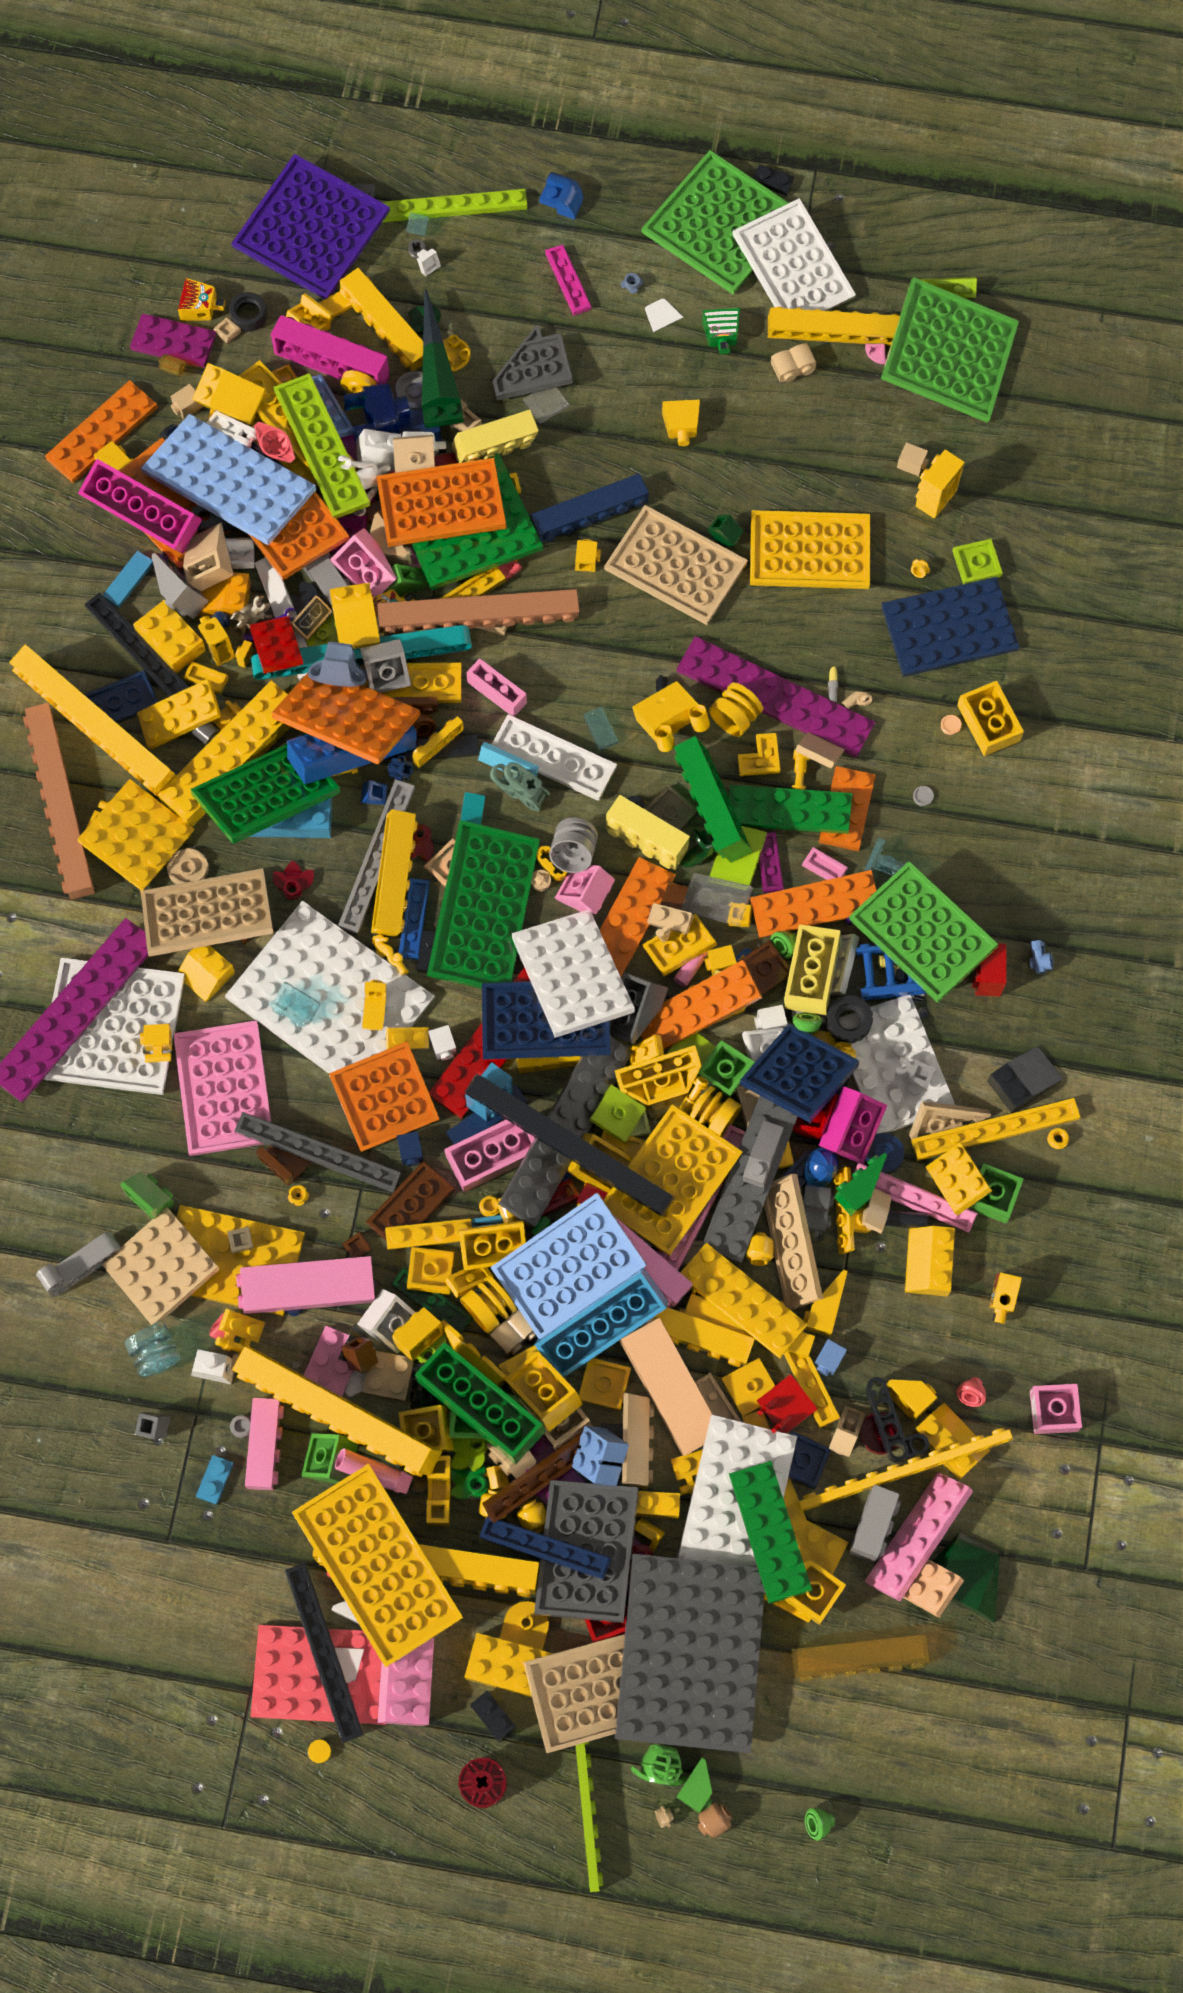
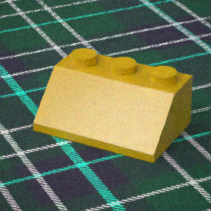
[459,1221,526,1270]
[905,1226,955,1297]
[913,1403,991,1480]

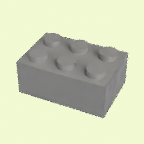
[848,1485,901,1563]

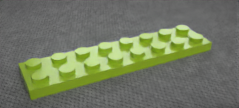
[273,373,370,519]

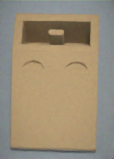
[183,523,234,591]

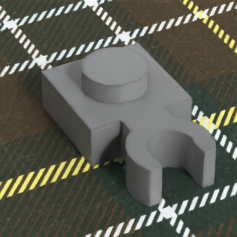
[895,1057,936,1089]

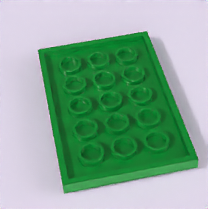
[191,744,340,844]

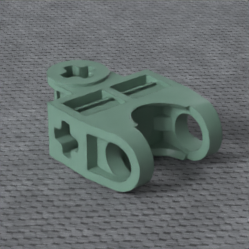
[490,763,550,812]

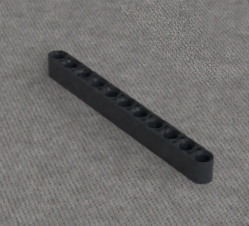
[464,1074,675,1217]

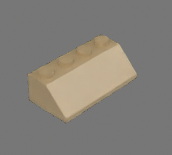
[622,1393,654,1489]

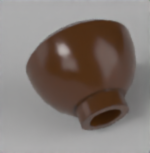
[413,712,436,739]

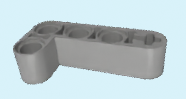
[36,1231,122,1297]

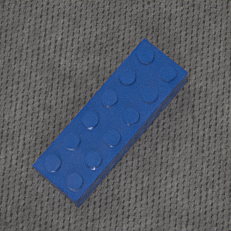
[287,725,416,784]

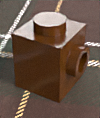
[341,1336,378,1373]

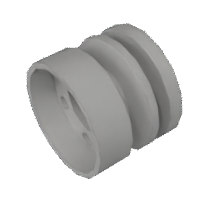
[549,817,598,873]

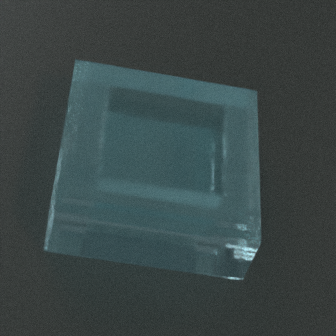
[406,213,429,236]

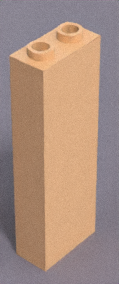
[619,1318,712,1456]

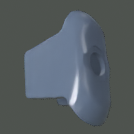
[308,642,367,687]

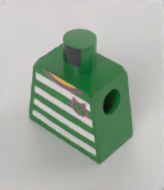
[702,308,740,354]

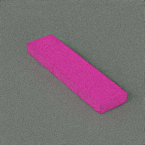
[545,244,591,316]

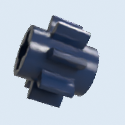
[388,756,413,781]

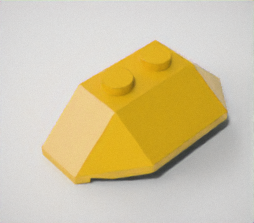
[615,1045,702,1106]

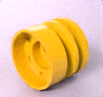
[709,682,763,737]
[690,1086,742,1138]
[460,1275,517,1334]

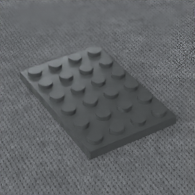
[534,1480,639,1623]

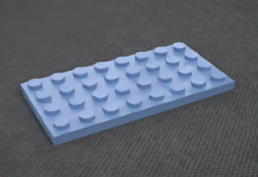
[141,414,316,545]

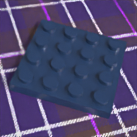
[740,1023,859,1123]

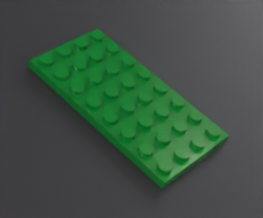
[427,820,540,989]

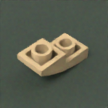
[862,1188,891,1233]

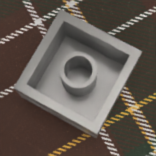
[360,639,411,693]

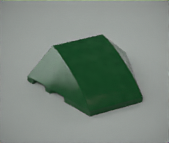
[933,1532,1000,1622]

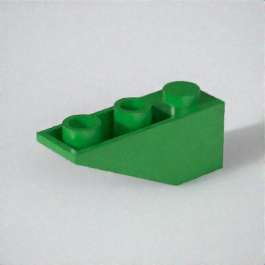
[834,1153,887,1216]

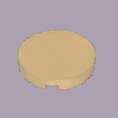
[167,848,209,884]

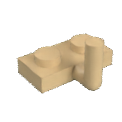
[647,903,694,942]

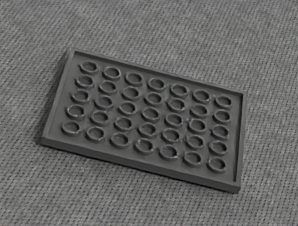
[614,1554,765,1753]

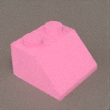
[555,865,615,914]

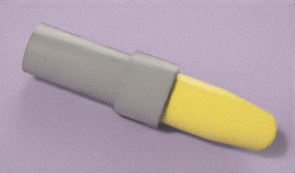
[828,666,838,703]

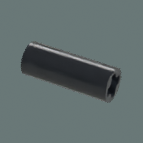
[885,1210,928,1228]

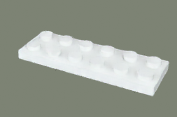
[491,715,617,801]

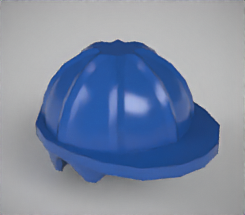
[804,1148,839,1188]

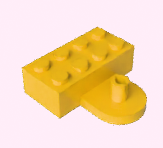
[465,1601,553,1698]

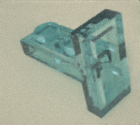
[863,837,906,876]

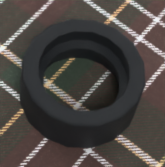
[229,292,267,332]

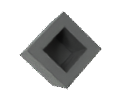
[135,1412,170,1439]

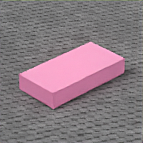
[802,847,848,880]

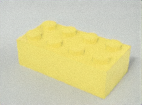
[451,410,539,463]
[606,795,690,870]
[784,924,841,1015]

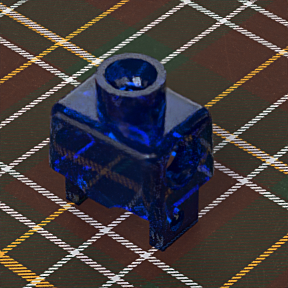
[344,384,410,442]

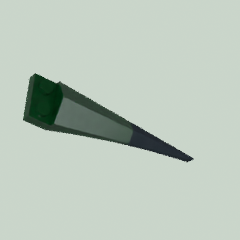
[422,289,464,428]

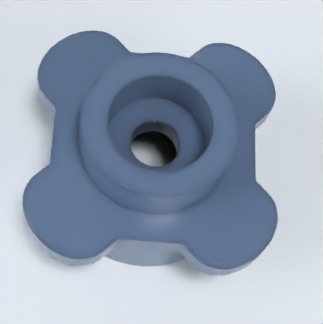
[621,273,643,294]

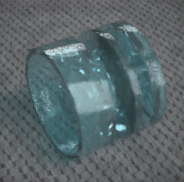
[124,1323,181,1378]

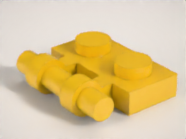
[215,1309,265,1355]
[670,1450,703,1496]

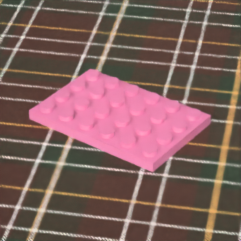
[173,1020,271,1156]

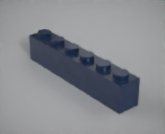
[530,473,649,543]

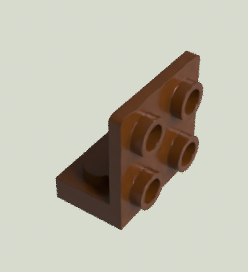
[256,1128,312,1187]

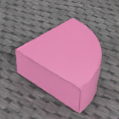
[865,344,886,364]

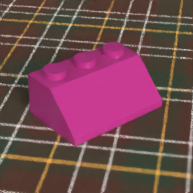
[819,1086,888,1164]

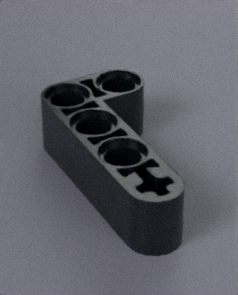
[865,1377,929,1463]

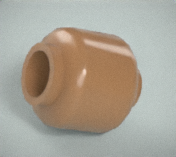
[698,1803,732,1838]

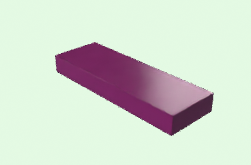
[758,832,784,894]

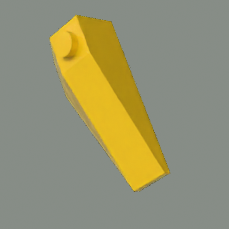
[441,1320,506,1389]

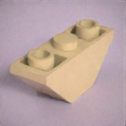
[370,513,413,566]

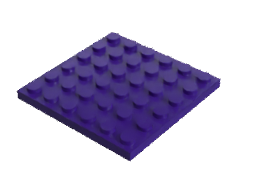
[231,154,390,300]

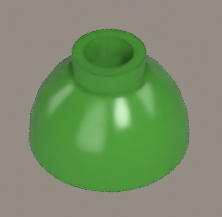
[770,931,797,959]
[793,1013,822,1035]
[805,1808,835,1841]

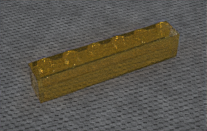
[790,1634,930,1682]

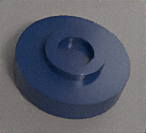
[865,1133,904,1174]

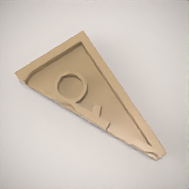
[909,1101,991,1140]

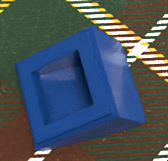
[361,780,387,805]

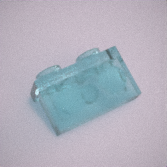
[269,982,321,1027]

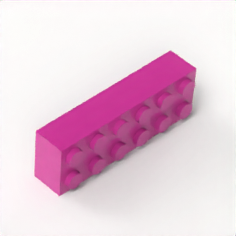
[271,315,390,395]
[78,459,202,554]

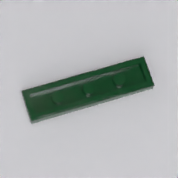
[391,1267,473,1334]

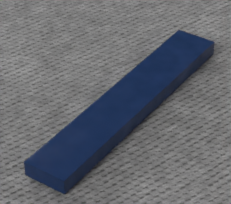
[479,1516,612,1580]

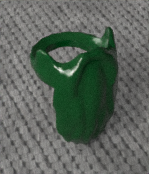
[681,829,715,868]

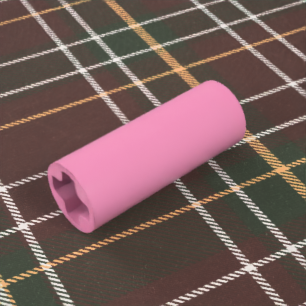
[673,952,707,988]

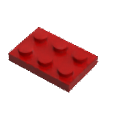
[249,615,303,674]

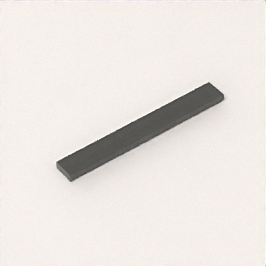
[234,1112,402,1193]

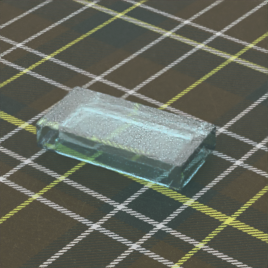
[583,707,618,751]

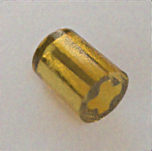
[158,354,186,377]

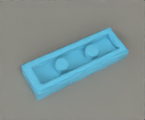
[478,742,539,777]

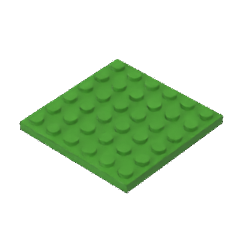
[641,150,789,295]
[881,277,1019,422]

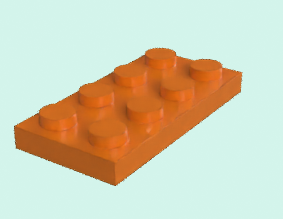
[819,766,875,852]

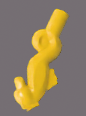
[372,934,409,976]

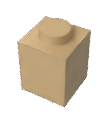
[170,384,203,419]
[897,442,929,476]

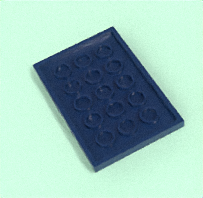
[881,577,1019,677]
[482,982,611,1060]

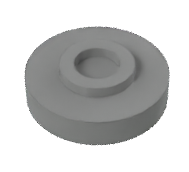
[396,371,422,408]

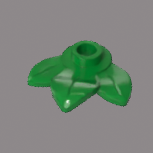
[450,1465,489,1499]

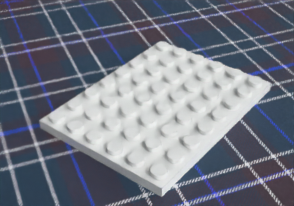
[225,901,435,1073]

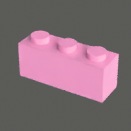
[467,658,527,717]

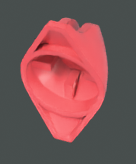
[254,422,295,463]

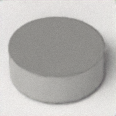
[230,1415,251,1438]

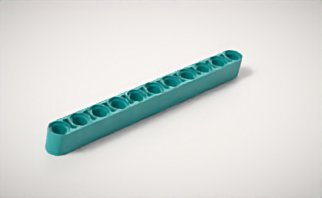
[251,625,472,680]

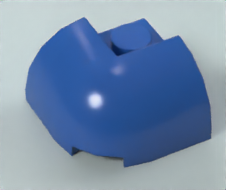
[539,172,583,220]

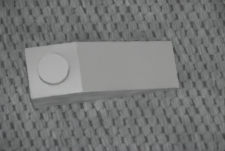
[743,1121,784,1188]

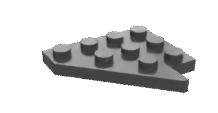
[493,325,573,401]

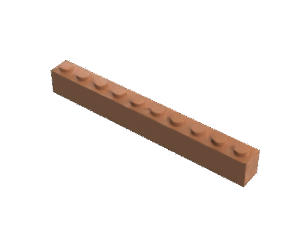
[376,589,579,635]
[23,703,95,900]

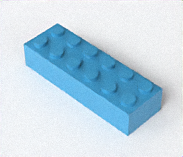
[535,1268,669,1378]

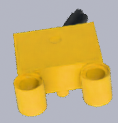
[632,675,710,752]

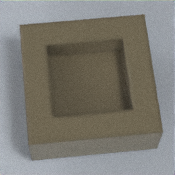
[227,1226,254,1254]

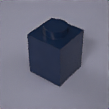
[397,1131,423,1167]

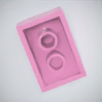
[330,528,397,598]

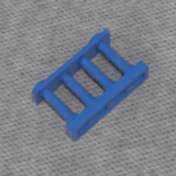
[856,944,927,1001]

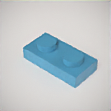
[196,1455,234,1505]

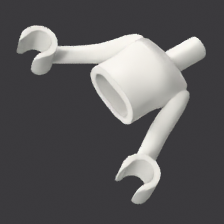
[338,455,391,516]

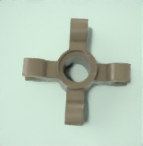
[231,596,273,639]

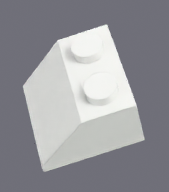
[356,429,401,471]
[358,1289,415,1354]

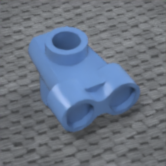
[1029,940,1053,974]

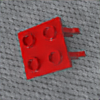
[756,1374,818,1434]

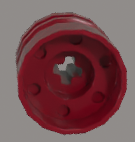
[458,1758,507,1808]

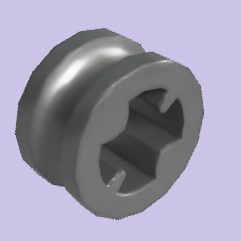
[408,239,426,258]

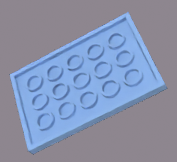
[491,1193,647,1340]

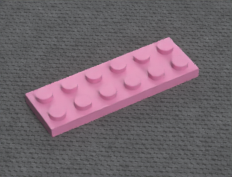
[865,1472,973,1601]

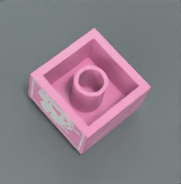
[1030,1384,1082,1434]

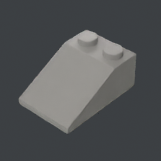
[151,553,209,619]

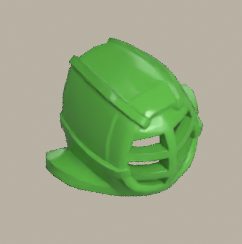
[630,1744,687,1786]

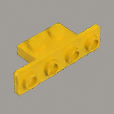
[834,1167,871,1254]

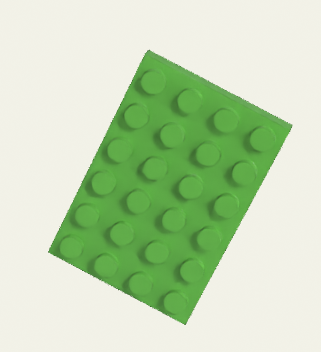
[849,861,998,1003]

